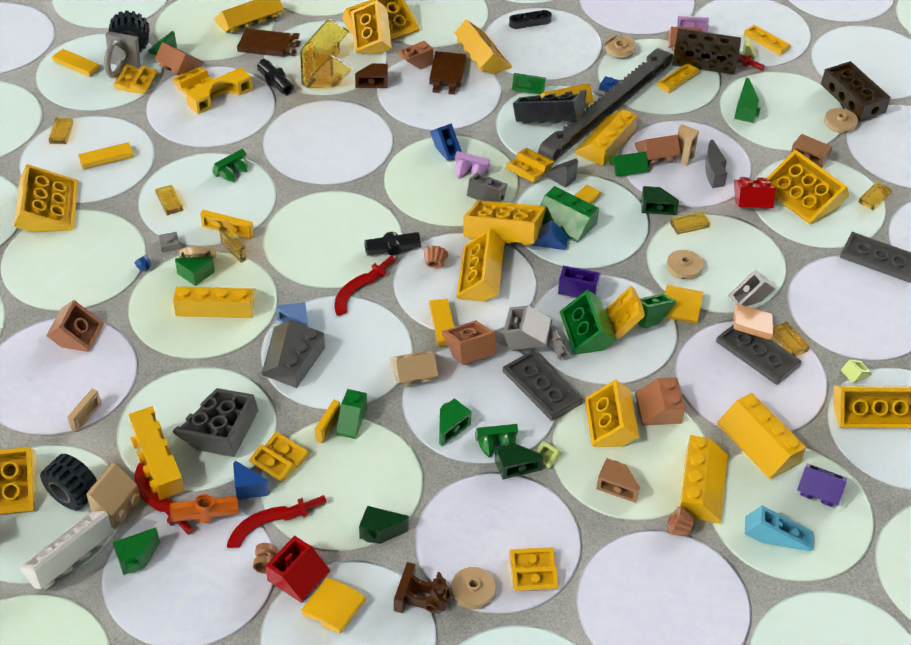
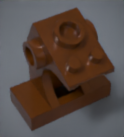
[394,562,451,613]

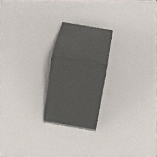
[545,158,578,188]

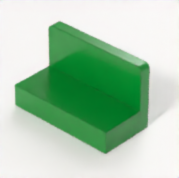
[609,151,649,176]

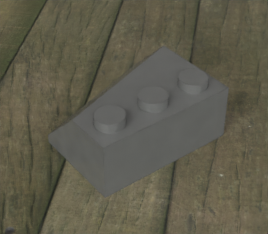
[262,320,325,388]
[173,388,259,457]

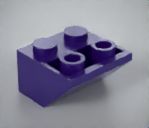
[558,265,601,298]

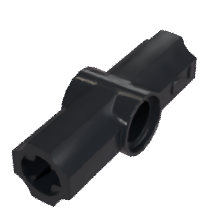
[257,58,294,96]
[364,232,421,256]

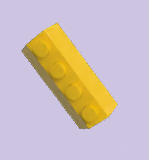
[214,0,284,33]
[454,19,512,74]
[574,109,638,166]
[456,229,505,302]
[173,286,256,318]
[833,385,911,428]
[717,393,806,479]
[679,435,728,524]

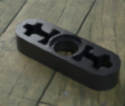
[509,10,552,29]

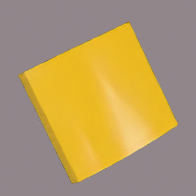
[114,64,158,93]
[172,67,213,95]
[505,148,554,183]
[665,284,704,324]
[606,286,645,339]
[248,431,309,482]
[509,547,558,591]
[301,577,367,633]

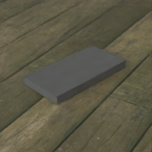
[840,232,911,283]
[716,324,802,385]
[502,350,583,421]

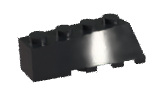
[513,90,587,124]

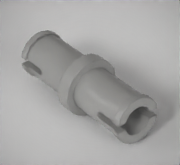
[548,325,570,360]

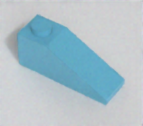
[745,505,813,551]

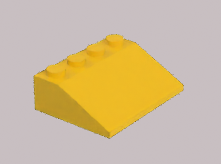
[342,0,420,40]
[767,149,849,225]
[13,164,78,232]
[463,200,546,245]
[0,447,37,515]

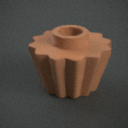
[424,245,448,269]
[667,506,694,536]

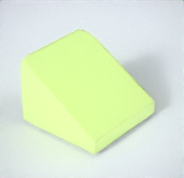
[743,37,756,59]
[841,360,872,383]
[536,441,562,468]

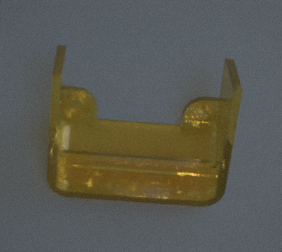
[300,18,352,88]

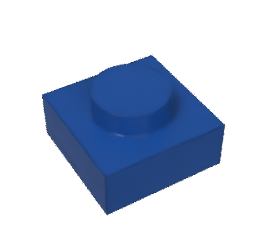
[599,76,620,92]

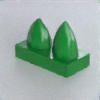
[512,73,546,94]
[212,148,248,183]
[475,424,518,458]

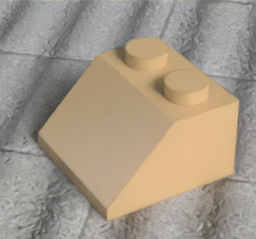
[390,351,438,386]
[87,462,140,529]

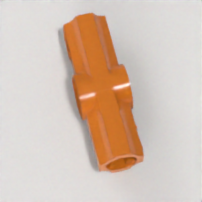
[170,494,239,523]

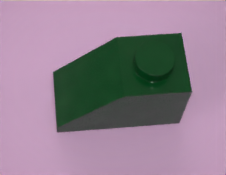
[641,186,679,215]
[494,443,543,480]
[359,506,409,544]

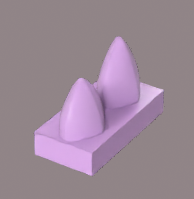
[677,16,709,32]
[455,151,491,178]

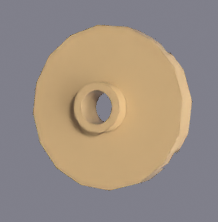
[605,35,636,58]
[824,108,858,133]
[179,246,217,259]
[667,250,704,280]
[451,567,495,609]

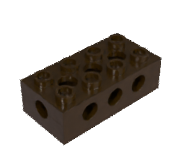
[672,28,741,75]
[821,61,891,121]

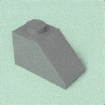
[728,270,776,306]

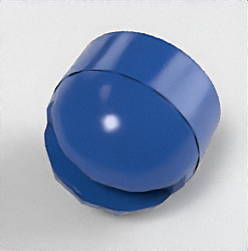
[134,255,151,271]

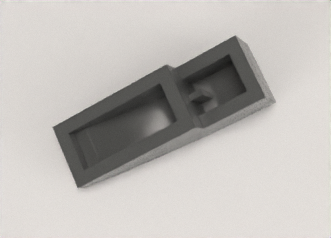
[705,140,728,188]

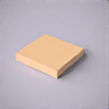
[734,303,773,340]

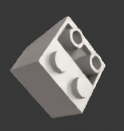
[503,306,552,350]

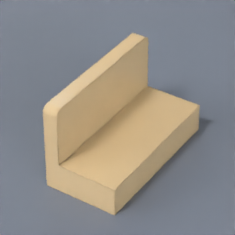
[678,124,699,166]

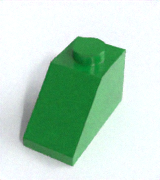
[638,294,676,328]
[336,389,367,439]
[439,398,472,446]
[113,527,160,575]

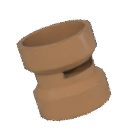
[253,543,278,574]

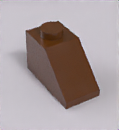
[355,63,388,88]

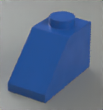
[430,123,462,161]

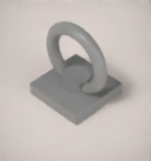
[104,31,141,78]

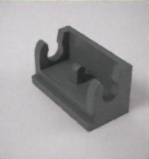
[467,173,508,202]

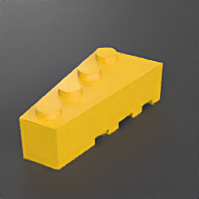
[128,406,185,500]

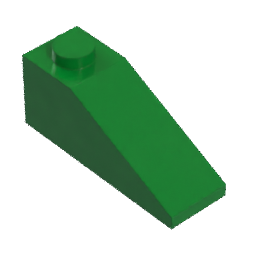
[734,78,761,123]

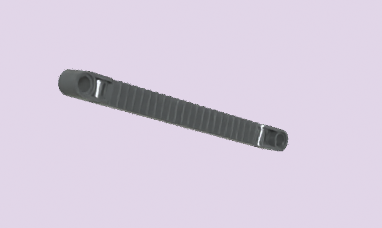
[538,47,673,162]

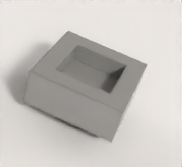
[159,232,180,252]

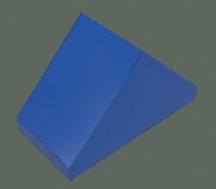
[532,220,568,250]
[233,461,270,500]

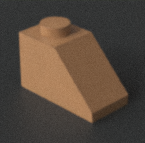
[596,458,640,503]

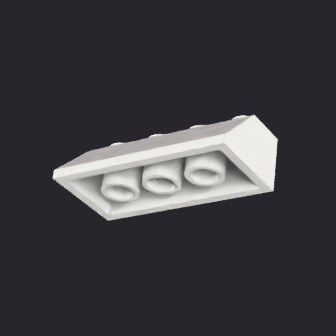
[19,511,113,590]

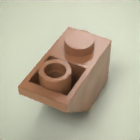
[398,41,433,69]

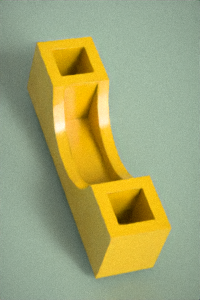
[185,67,253,114]

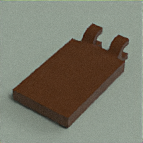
[237,28,301,57]
[429,51,467,95]

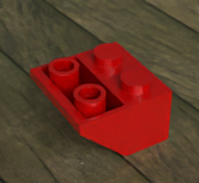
[734,177,776,208]
[265,535,330,603]

